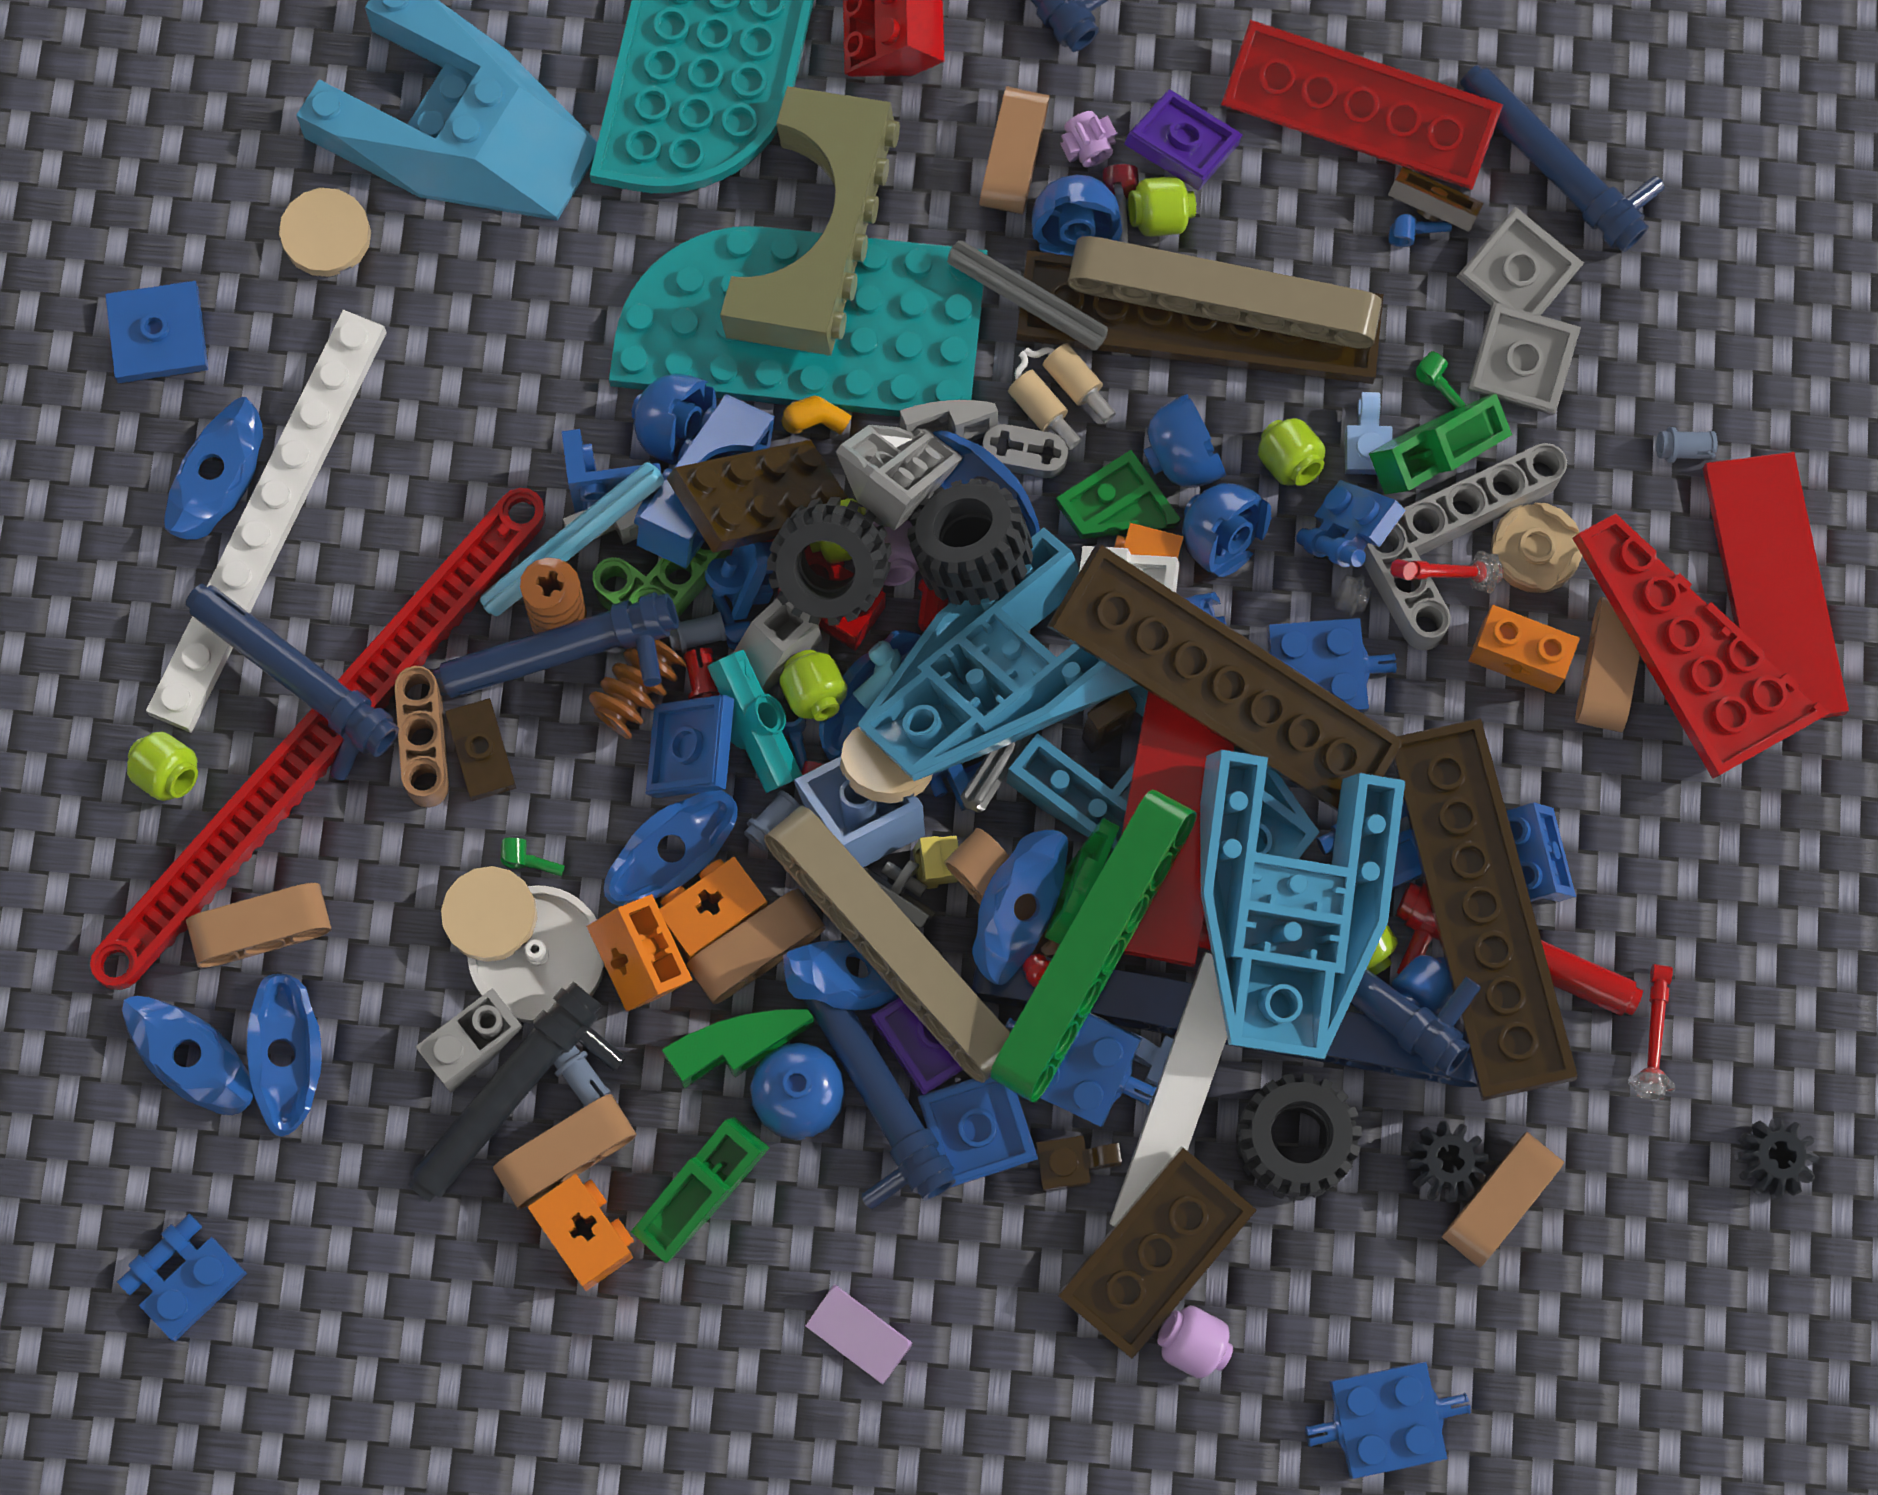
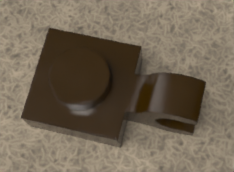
[1036,1136,1122,1192]

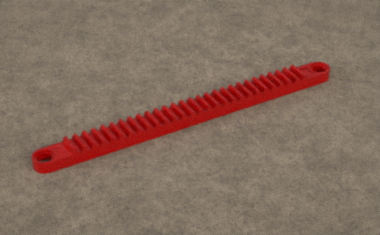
[90,488,546,990]

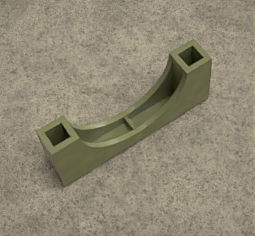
[720,86,900,356]

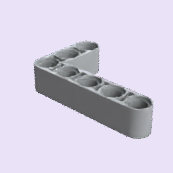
[1363,443,1567,651]

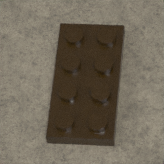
[666,440,849,553]
[1057,1146,1257,1359]

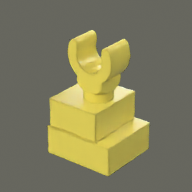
[912,836,958,889]

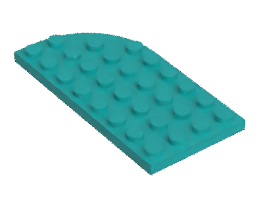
[590,0,814,193]
[609,226,987,417]

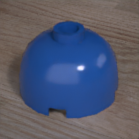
[1032,175,1122,256]
[632,373,717,466]
[1143,394,1226,488]
[1182,483,1271,577]
[750,1043,845,1140]

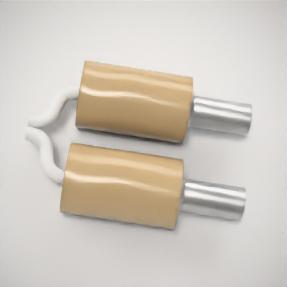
[1008,343,1116,450]

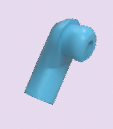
[853,641,902,710]

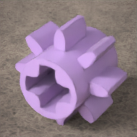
[1060,111,1117,167]

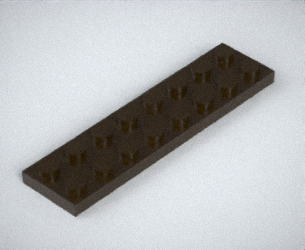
[1016,250,1384,384]
[1047,544,1404,811]
[1393,718,1578,1101]

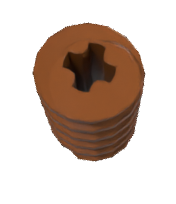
[520,558,587,634]
[589,640,687,740]

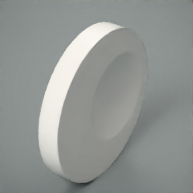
[468,886,605,1023]

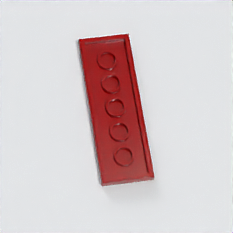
[1221,19,1503,190]
[1702,452,1849,718]
[1121,691,1234,967]

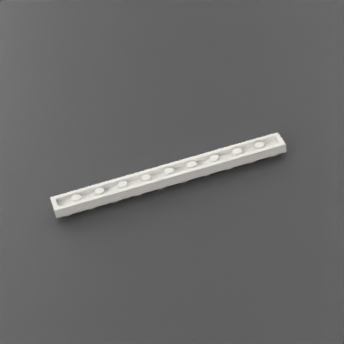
[146,310,387,733]

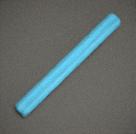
[480,462,664,616]

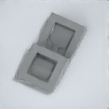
[900,400,998,441]

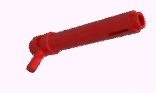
[1395,882,1643,1016]

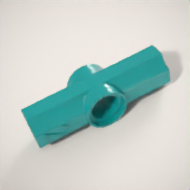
[707,649,802,793]

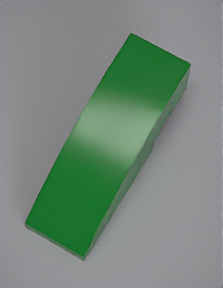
[1369,394,1512,495]
[662,1009,814,1088]
[631,1117,770,1264]

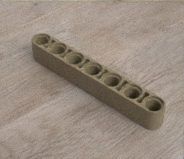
[1068,236,1382,348]
[764,806,1010,1083]

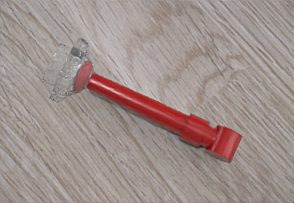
[1390,550,1504,594]
[1628,964,1675,1100]

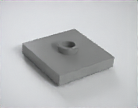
[1457,207,1584,315]
[1467,302,1581,415]

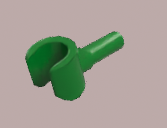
[1416,351,1466,409]
[500,838,565,876]

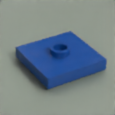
[105,281,208,383]
[646,695,734,798]
[918,1077,1038,1188]

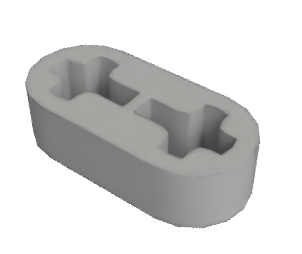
[982,424,1068,478]

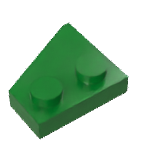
[1055,450,1181,539]
[1045,818,1120,944]

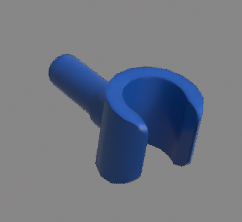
[1389,214,1452,247]
[712,593,750,650]
[782,718,808,771]

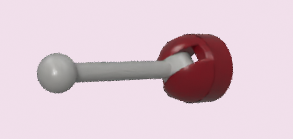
[1103,164,1139,243]

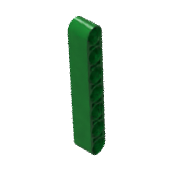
[990,789,1197,1102]

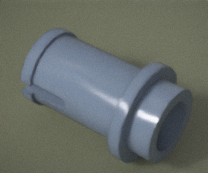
[1656,427,1718,463]
[668,612,726,655]
[744,790,801,851]
[554,1046,610,1107]

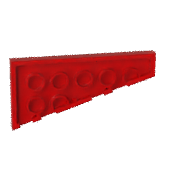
[1572,513,1830,779]

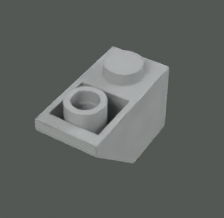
[733,599,823,694]
[415,988,522,1093]

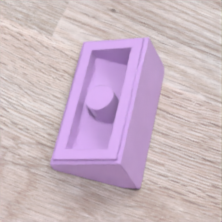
[805,1285,912,1385]

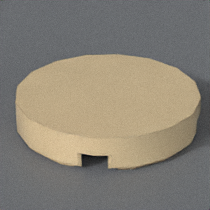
[279,188,371,277]
[1491,503,1582,593]
[840,727,932,803]
[441,866,537,962]

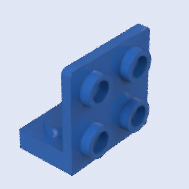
[561,429,661,513]
[1506,802,1576,902]

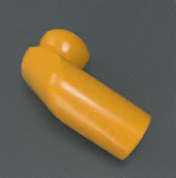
[781,396,852,435]

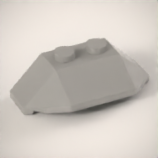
[836,425,963,531]

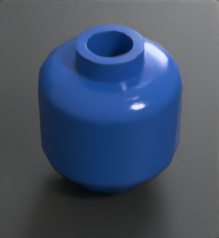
[1391,955,1453,1015]

